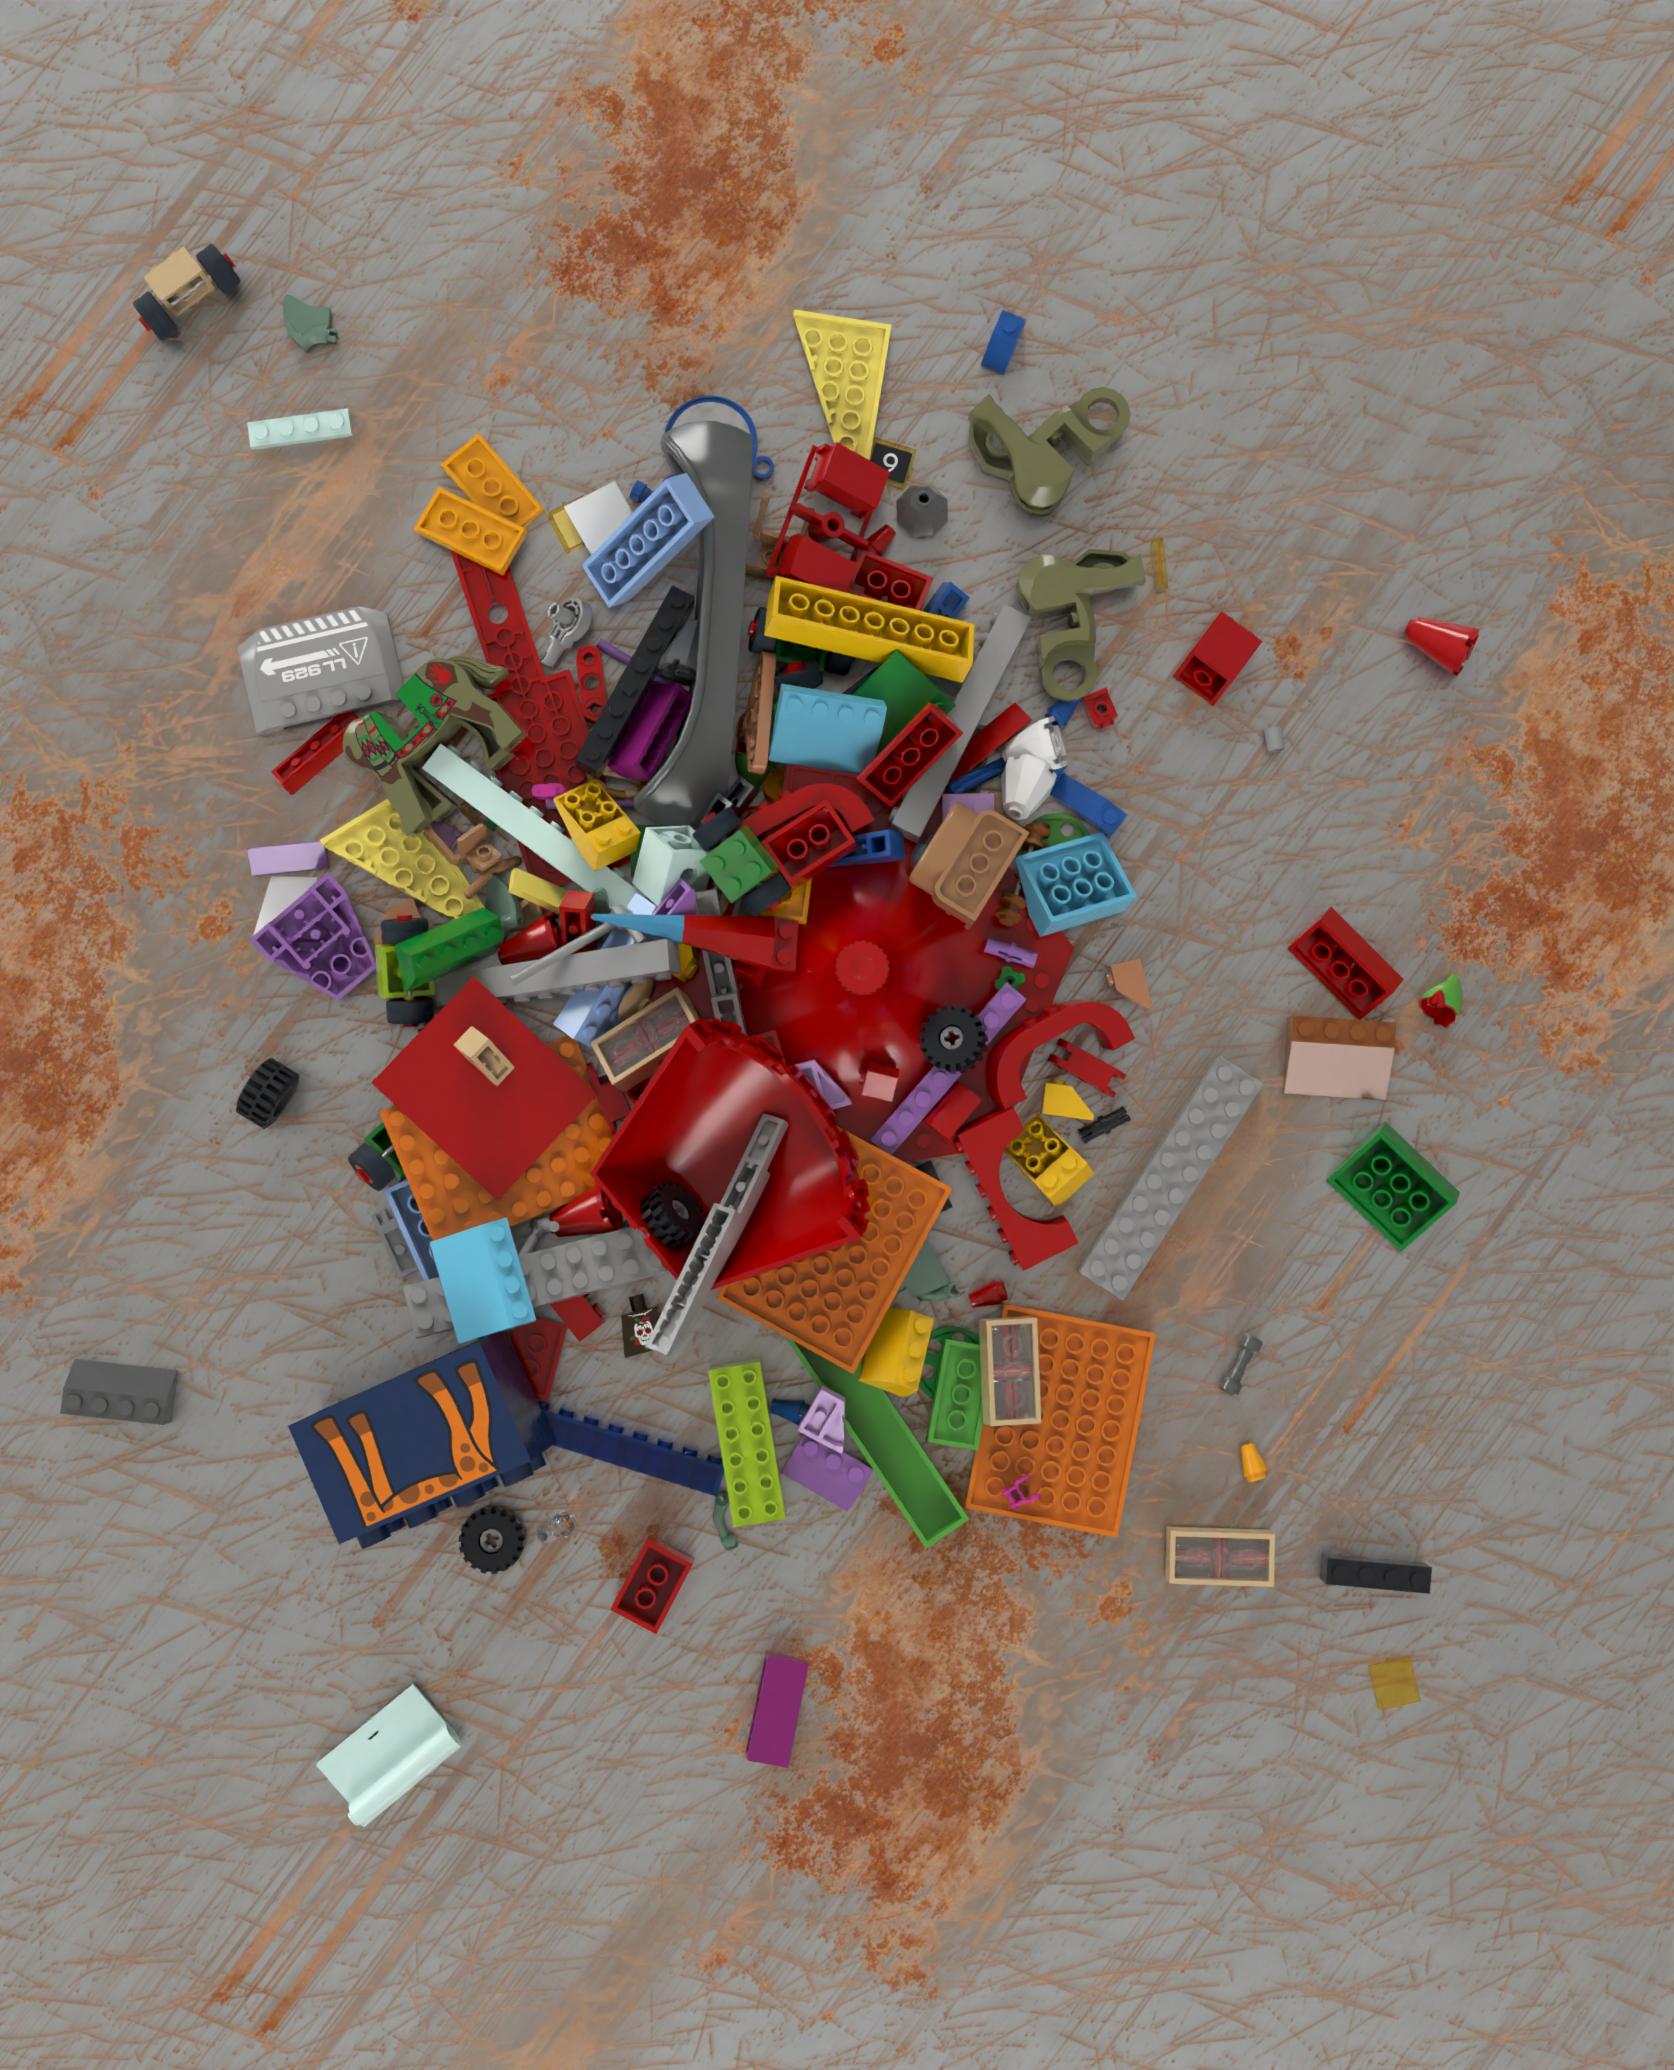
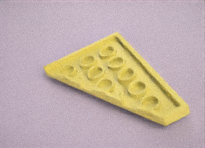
[793,309,892,460]
[320,799,485,920]

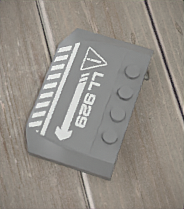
[237,606,404,735]

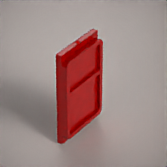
[782,764,867,822]

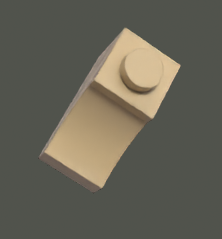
[454,1026,515,1086]

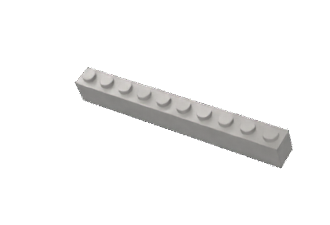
[888,604,1032,844]
[434,939,681,1008]

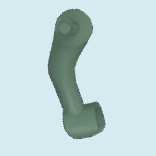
[713,1492,738,1551]

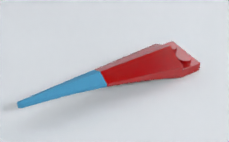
[591,914,799,974]

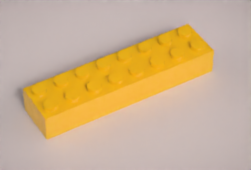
[764,576,975,683]

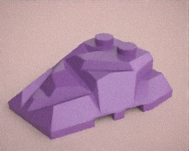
[249,872,376,1000]

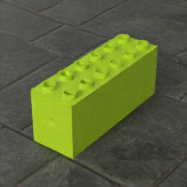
[708,1357,787,1528]

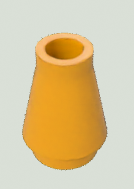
[1240,1443,1268,1483]

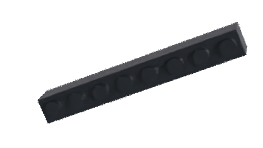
[575,585,695,780]

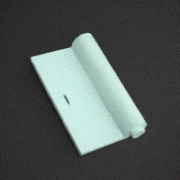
[316,1683,463,1827]

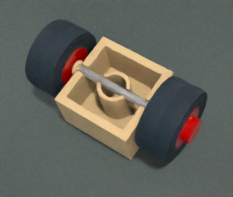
[132,244,241,341]

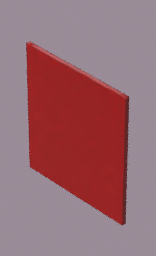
[371,976,598,1201]

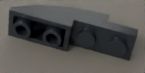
[697,776,760,848]

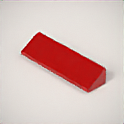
[949,703,1032,783]
[271,711,359,795]

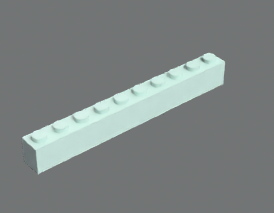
[422,743,648,910]

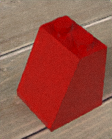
[1173,611,1262,706]

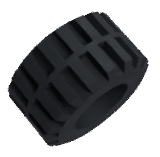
[236,1058,299,1129]

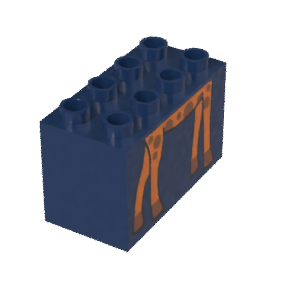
[288,1330,556,1549]

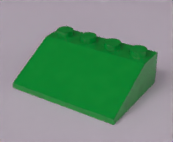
[853,650,956,758]
[1327,1121,1460,1252]

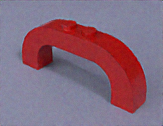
[732,783,875,838]
[987,1000,1135,1110]

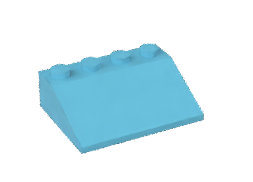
[768,684,887,775]
[1016,832,1137,937]
[430,1217,536,1344]

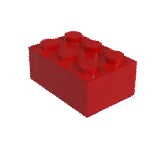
[610,1535,695,1634]

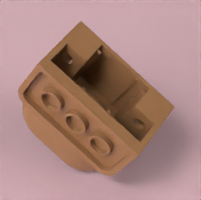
[909,802,1030,929]

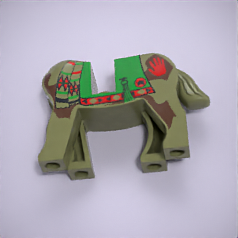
[343,656,528,838]

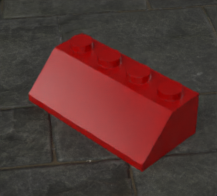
[856,702,963,807]
[1288,907,1404,1020]

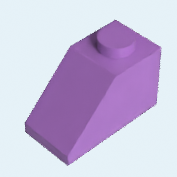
[651,878,696,944]

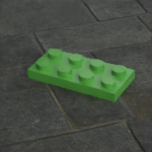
[926,1338,983,1451]

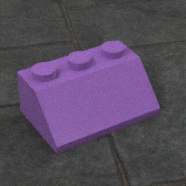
[780,1434,873,1512]

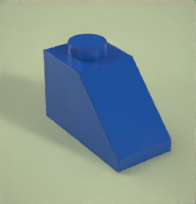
[981,310,1026,375]

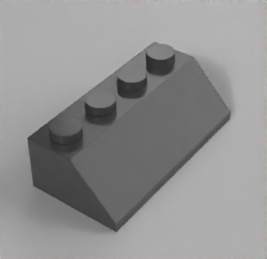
[60,1359,178,1425]

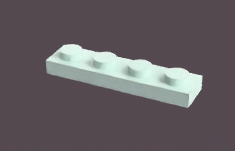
[247,409,353,450]

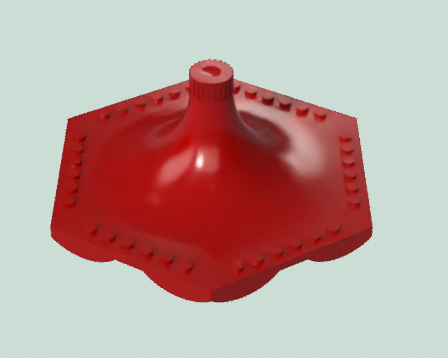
[650,788,1074,1162]

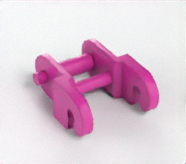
[531,783,567,800]
[1001,1473,1041,1510]

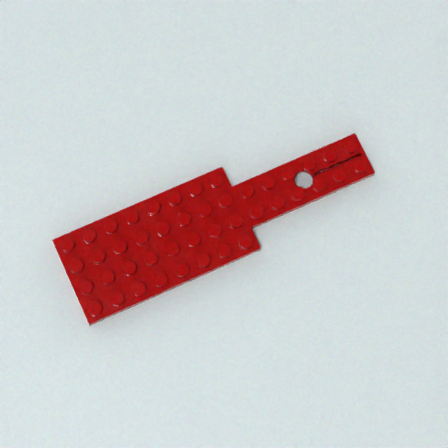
[450,550,631,887]

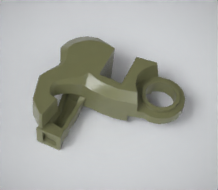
[968,387,1131,515]
[1016,549,1146,702]

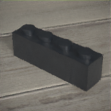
[1320,1553,1432,1594]

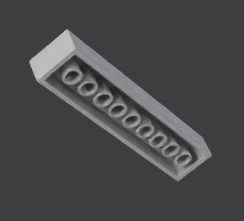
[1077,1056,1264,1301]
[403,1227,669,1339]

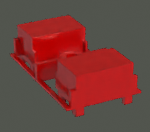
[765,442,890,593]

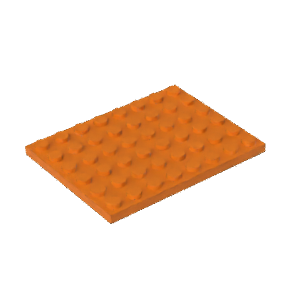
[379,1035,615,1241]
[716,1126,953,1374]
[964,1303,1156,1538]

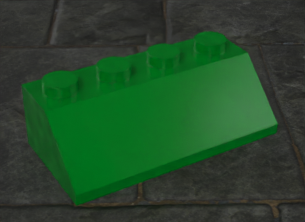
[395,907,504,992]

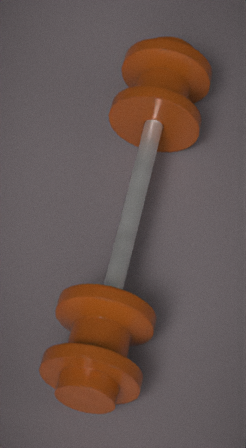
[995,821,1050,926]

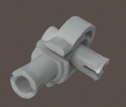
[540,597,592,668]

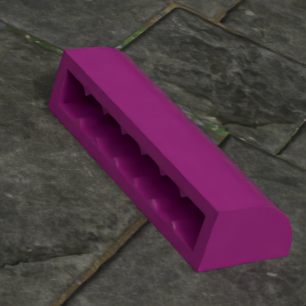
[607,683,692,781]
[745,1651,809,1768]

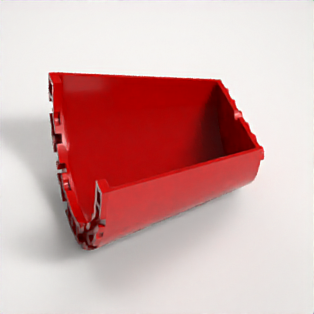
[590,1018,870,1290]

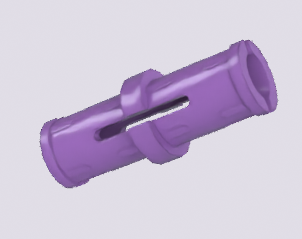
[984,936,1038,969]

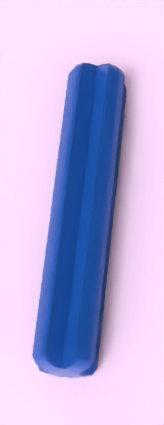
[946,758,1006,794]

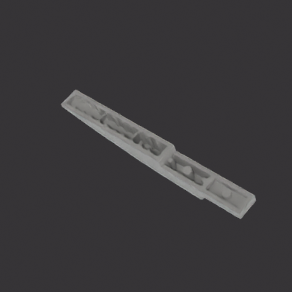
[695,888,747,1035]
[645,1113,789,1357]

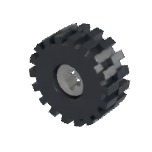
[919,1005,988,1074]
[640,1181,707,1250]
[458,1505,527,1574]

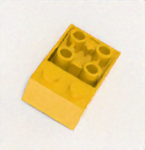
[553,779,641,871]
[1004,1114,1094,1209]

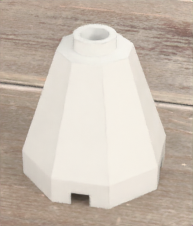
[1002,716,1067,770]
[1001,754,1057,820]

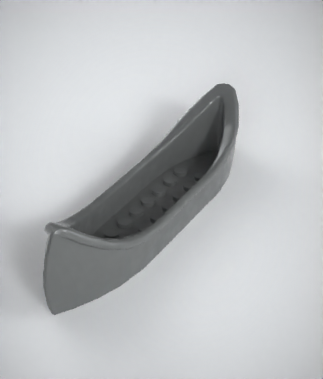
[633,421,753,830]

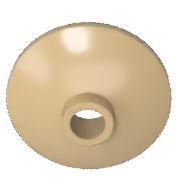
[618,978,655,1022]

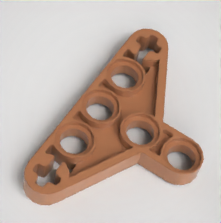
[736,651,776,775]

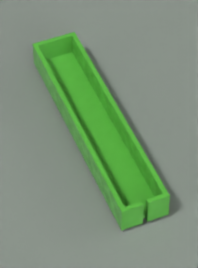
[786,1337,969,1548]

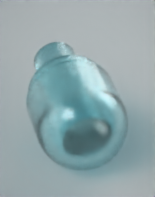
[909,834,934,868]

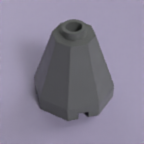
[896,485,948,538]
[657,619,700,685]

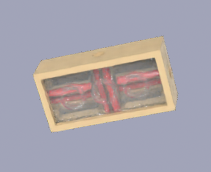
[591,987,700,1093]
[979,1316,1042,1426]
[1165,1527,1275,1587]

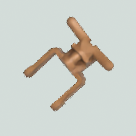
[745,493,815,579]
[423,801,522,899]

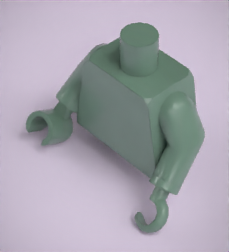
[897,1229,965,1302]

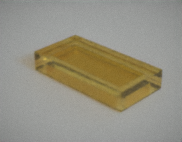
[1150,537,1168,594]

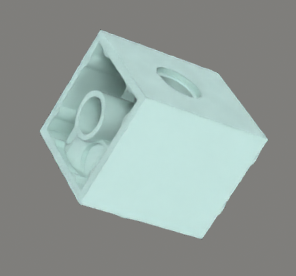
[632,825,715,906]

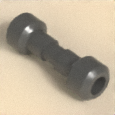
[1219,1334,1263,1396]

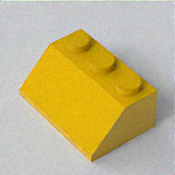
[858,1308,934,1397]

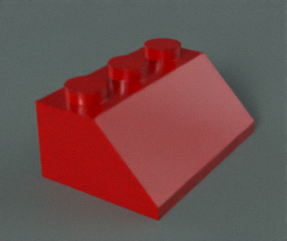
[847,549,934,611]
[761,799,857,891]

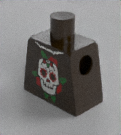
[621,1294,661,1358]

